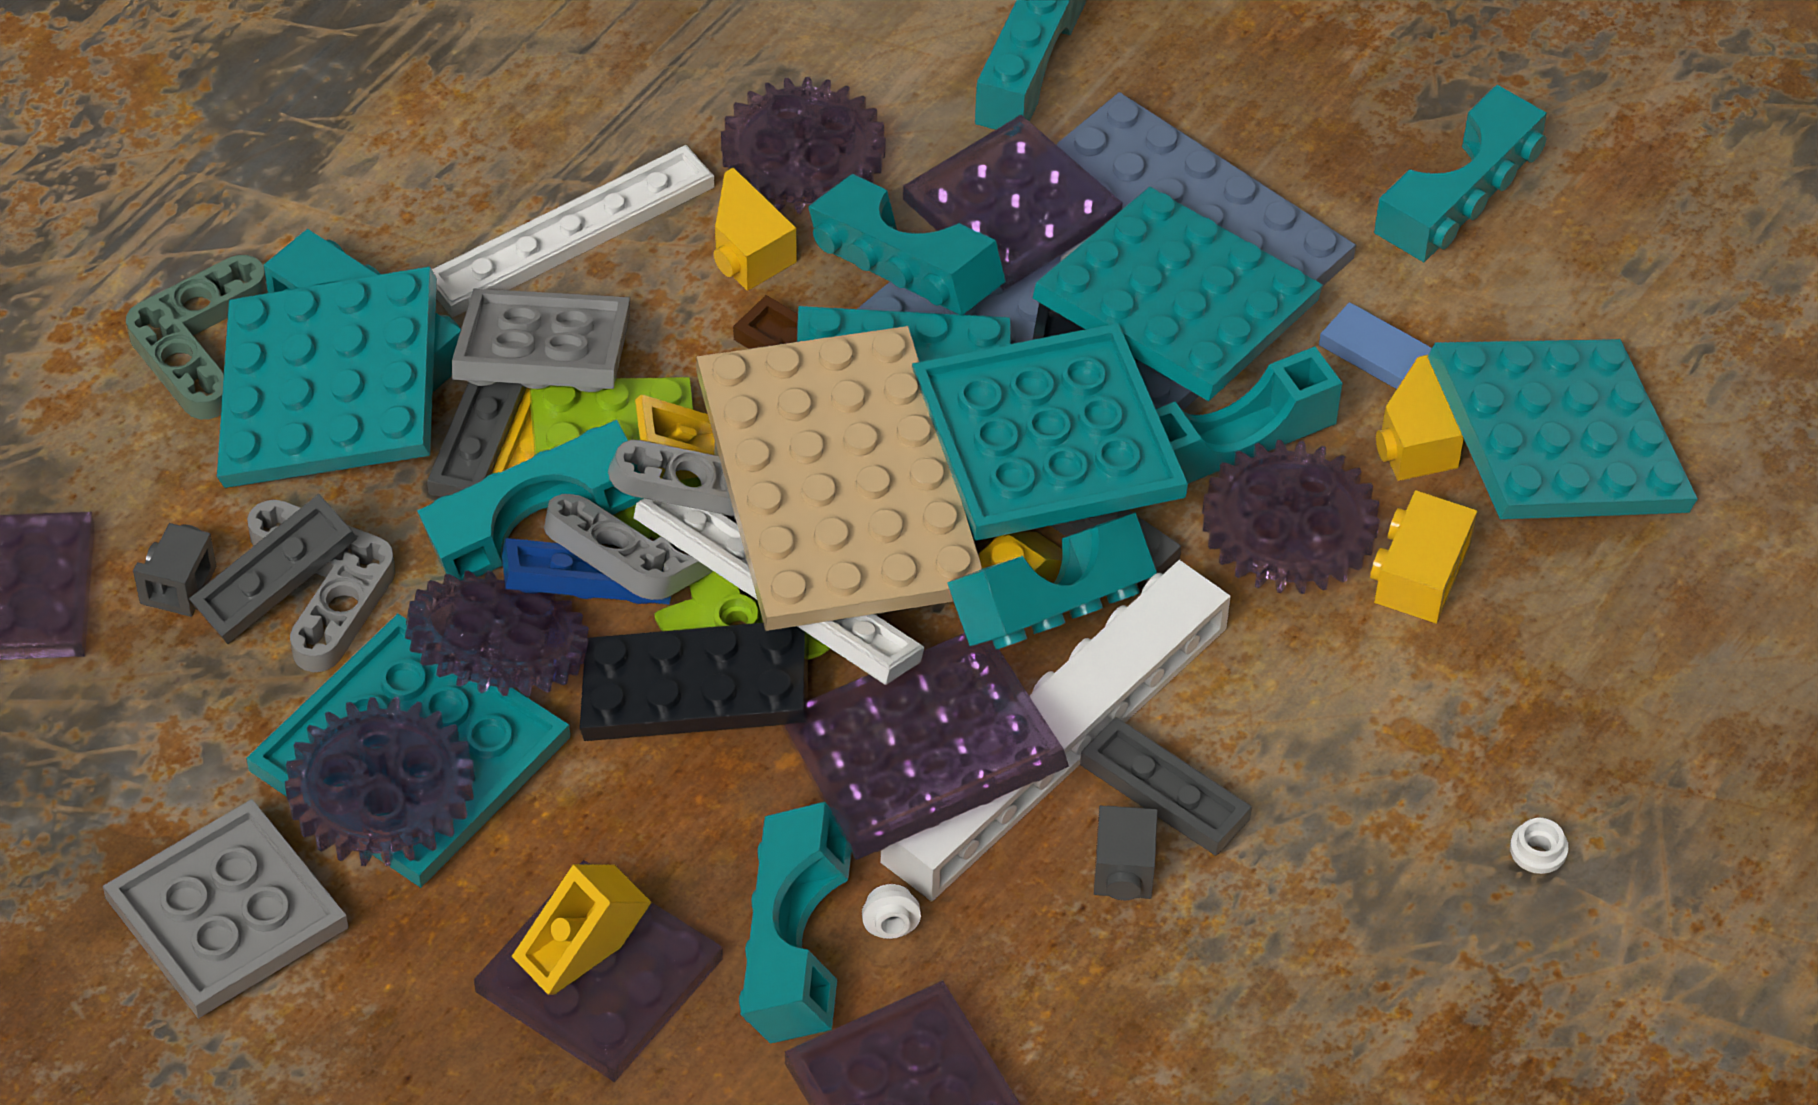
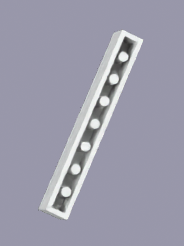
[880,560,1231,902]

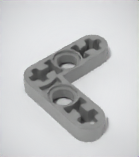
[608,440,735,517]
[544,494,737,600]
[247,500,395,672]

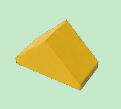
[635,394,715,480]

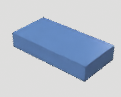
[1319,302,1432,389]

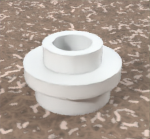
[1510,818,1568,874]
[862,884,921,939]

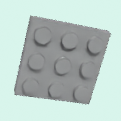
[452,288,630,392]
[103,799,348,1019]

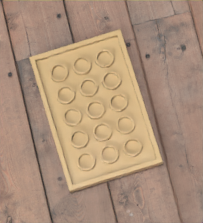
[696,326,982,631]

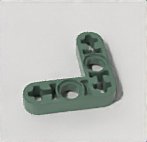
[126,255,267,420]

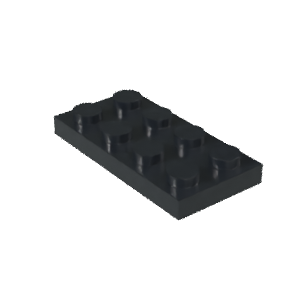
[580,623,809,741]

